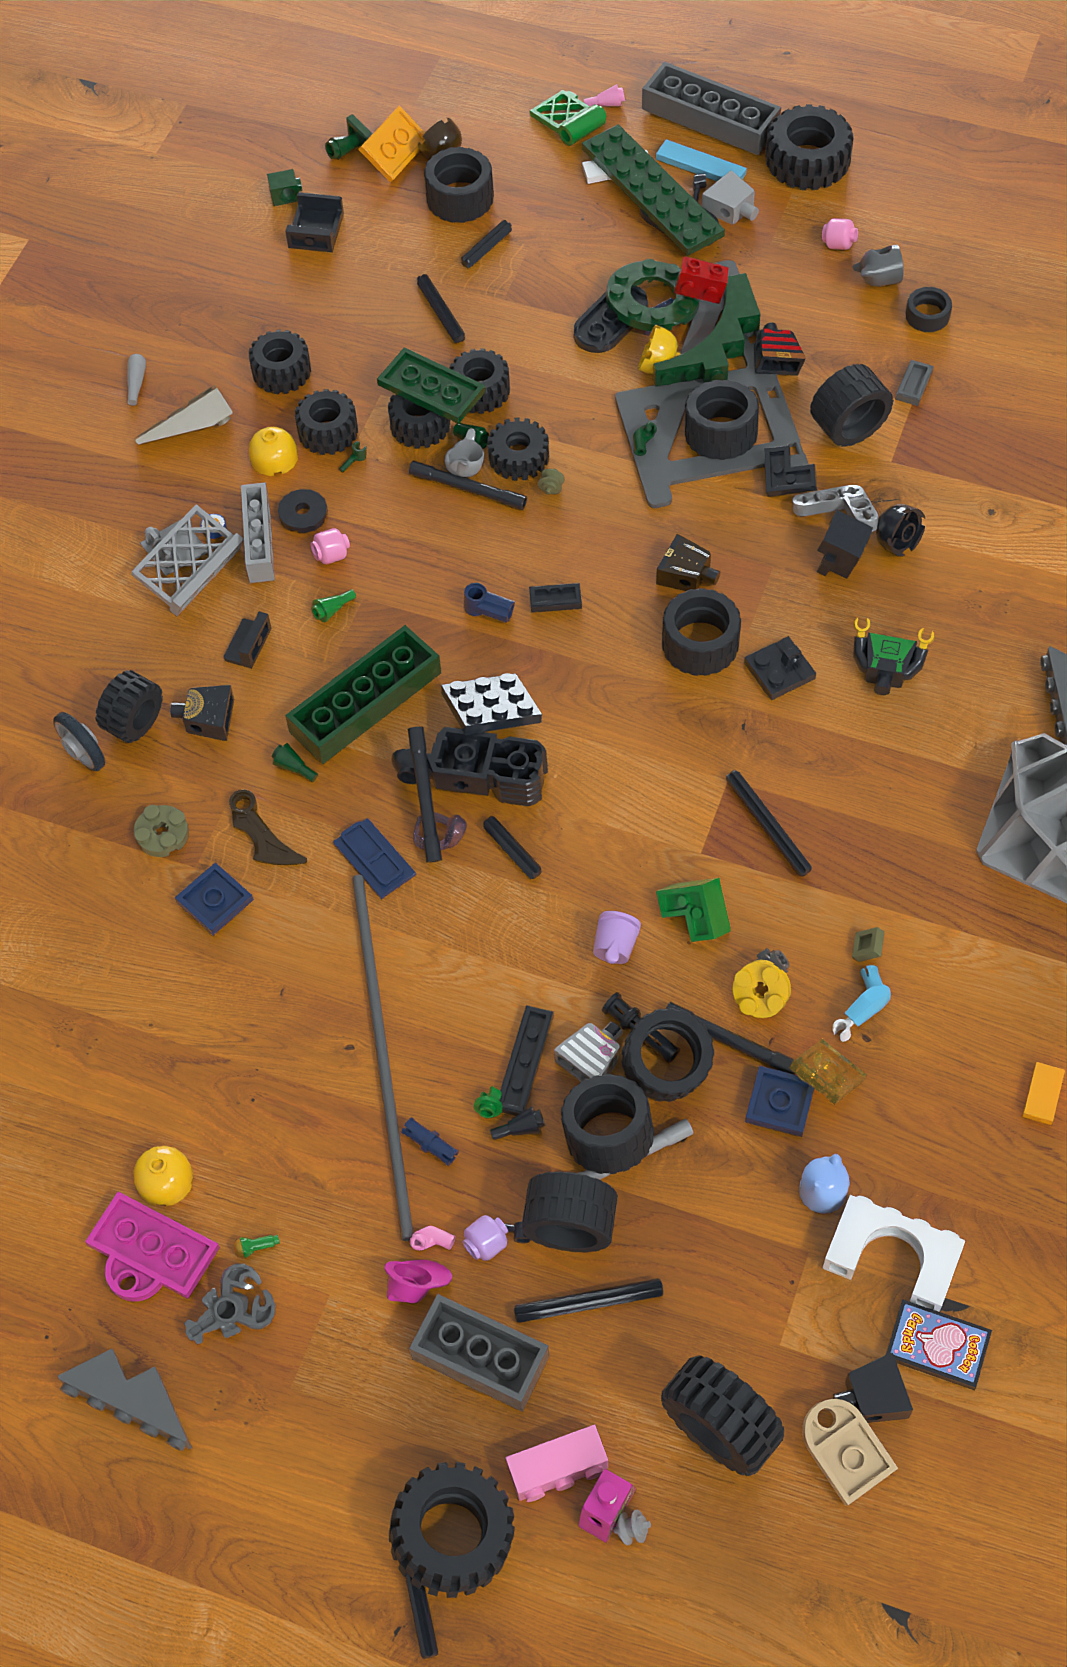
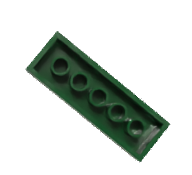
[285,625,441,764]

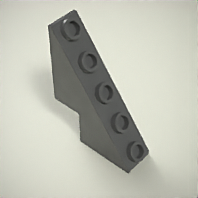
[1040,646,1067,746]
[58,1349,192,1451]

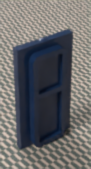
[333,818,416,899]

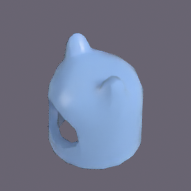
[799,1154,850,1214]

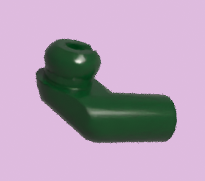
[633,422,657,456]

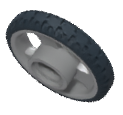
[53,712,105,771]

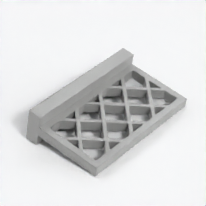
[131,504,244,616]

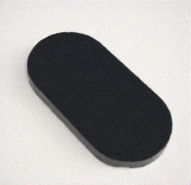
[574,286,648,353]

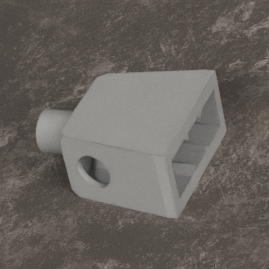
[702,171,759,224]

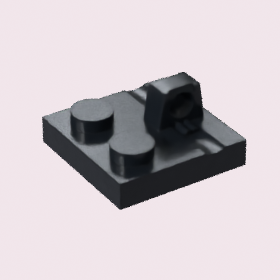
[744,636,816,701]

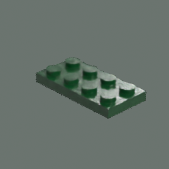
[377,347,485,424]

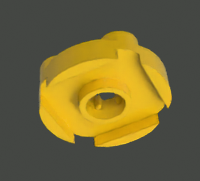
[733,960,791,1018]

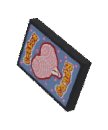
[886,1299,992,1391]

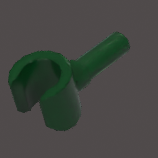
[339,441,367,473]

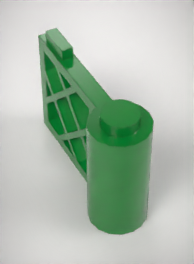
[530,90,607,146]

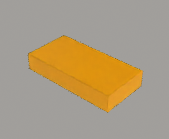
[1022,1062,1065,1125]

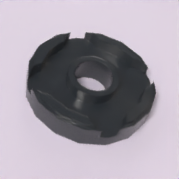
[278,489,328,533]

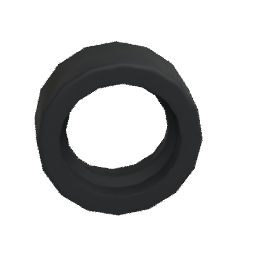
[905,287,952,332]

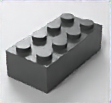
[409,1294,549,1412]

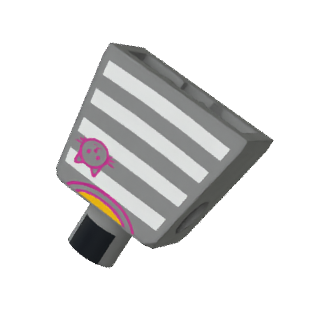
[554,1022,623,1082]

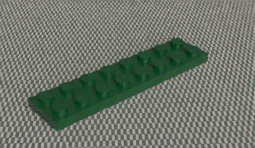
[582,124,725,256]

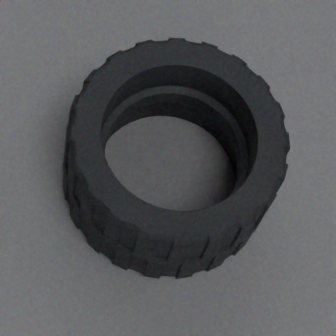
[424,147,494,223]
[810,364,894,447]
[685,380,759,460]
[662,588,741,676]
[621,1008,714,1102]
[561,1074,654,1174]
[521,1171,618,1253]

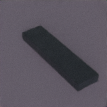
[499,1005,554,1116]

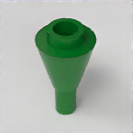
[311,589,356,623]

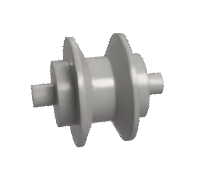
[614,1510,651,1545]

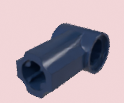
[464,583,515,623]

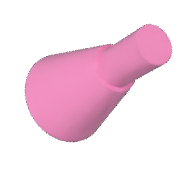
[584,84,625,106]

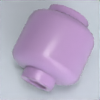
[462,1215,508,1261]

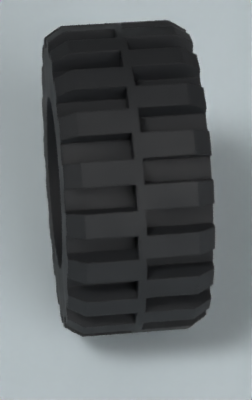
[765,104,854,190]
[661,1355,784,1476]
[389,1462,515,1598]

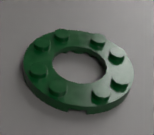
[606,259,700,331]

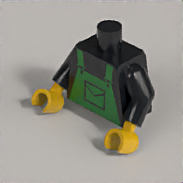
[853,618,935,695]

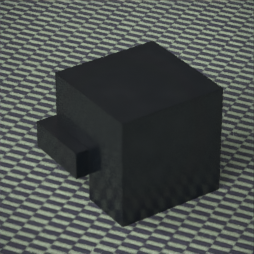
[817,510,873,579]

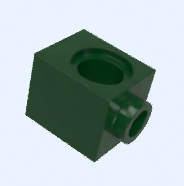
[267,169,303,206]

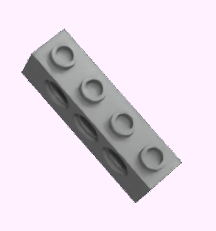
[241,482,275,583]

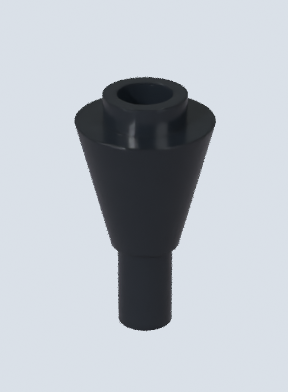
[490,1106,545,1140]

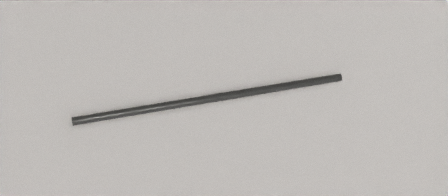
[352,875,413,1241]

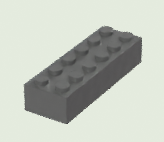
[642,62,781,155]

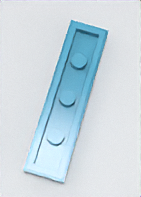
[656,139,747,181]

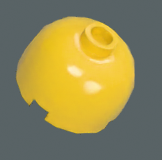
[638,325,680,375]
[249,427,298,476]
[133,1145,193,1206]

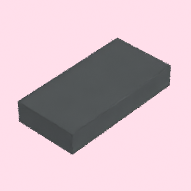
[895,360,934,406]

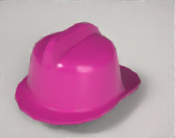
[384,1260,452,1303]

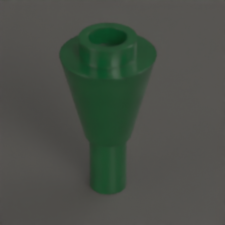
[271,743,318,782]

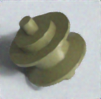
[538,469,565,495]

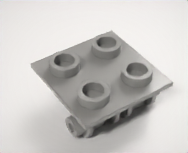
[140,520,208,576]

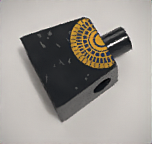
[170,685,235,741]

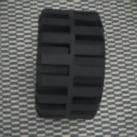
[249,329,311,394]
[450,348,510,414]
[295,389,358,455]
[388,394,450,449]
[95,670,163,743]

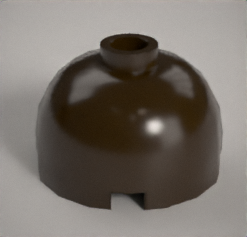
[418,118,462,160]

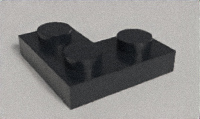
[764,445,817,497]

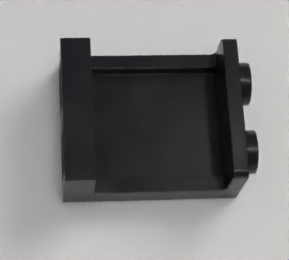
[285,192,344,253]

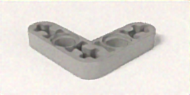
[793,485,878,532]

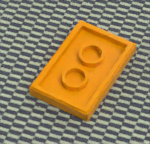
[358,105,425,182]

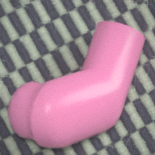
[410,1226,456,1250]

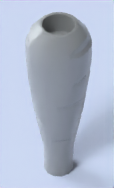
[127,354,146,405]

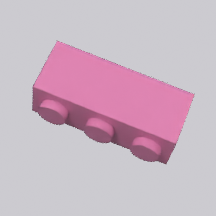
[506,1425,608,1502]

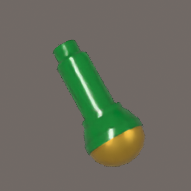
[234,1235,280,1258]

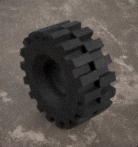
[488,417,549,481]

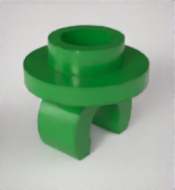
[473,1086,503,1118]

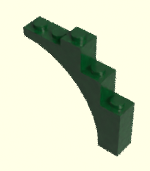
[653,273,761,387]

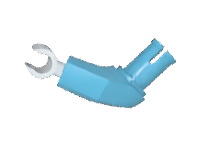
[833,965,891,1042]

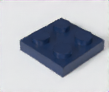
[175,862,254,936]
[745,1066,816,1137]

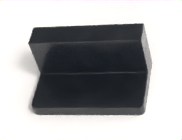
[224,611,272,669]

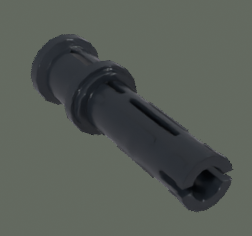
[602,992,680,1063]

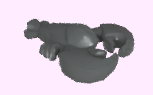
[184,1263,276,1344]

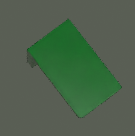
[656,877,731,942]

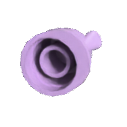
[593,911,641,964]

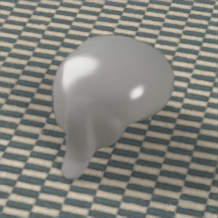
[444,428,484,477]

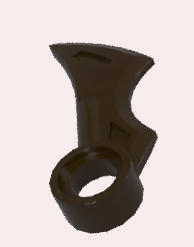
[229,789,307,865]

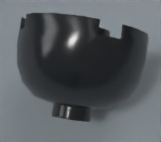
[876,504,925,556]

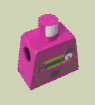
[579,1469,636,1543]

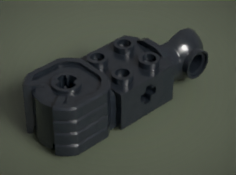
[391,727,548,806]

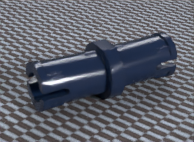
[401,1117,459,1166]

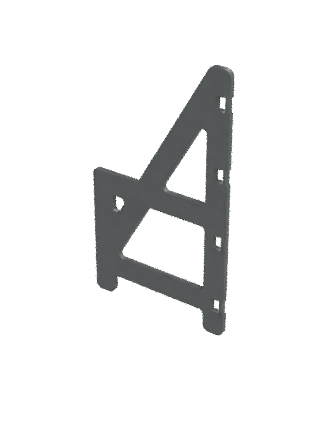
[615,260,809,508]

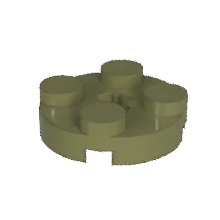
[134,805,189,857]

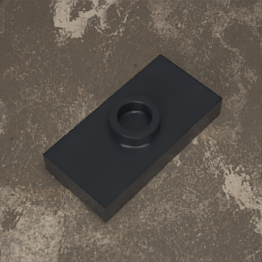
[529,583,582,613]

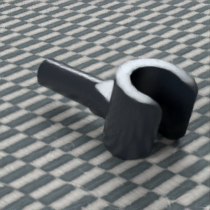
[693,174,706,202]
[504,1222,531,1243]

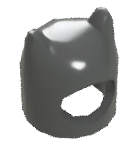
[852,245,904,287]

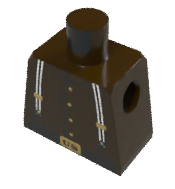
[656,534,720,591]

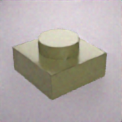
[852,927,884,962]

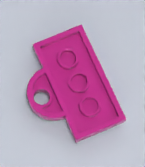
[85,1192,220,1301]

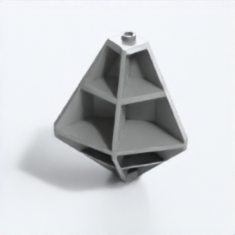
[976,733,1067,903]

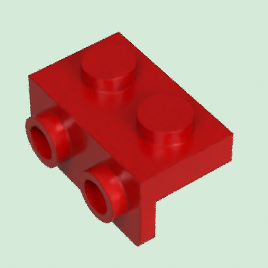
[674,257,729,304]

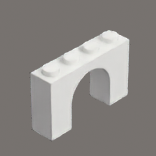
[823,1195,965,1312]

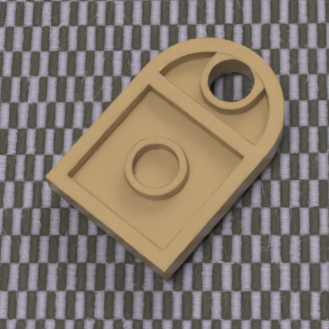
[802,1399,898,1506]

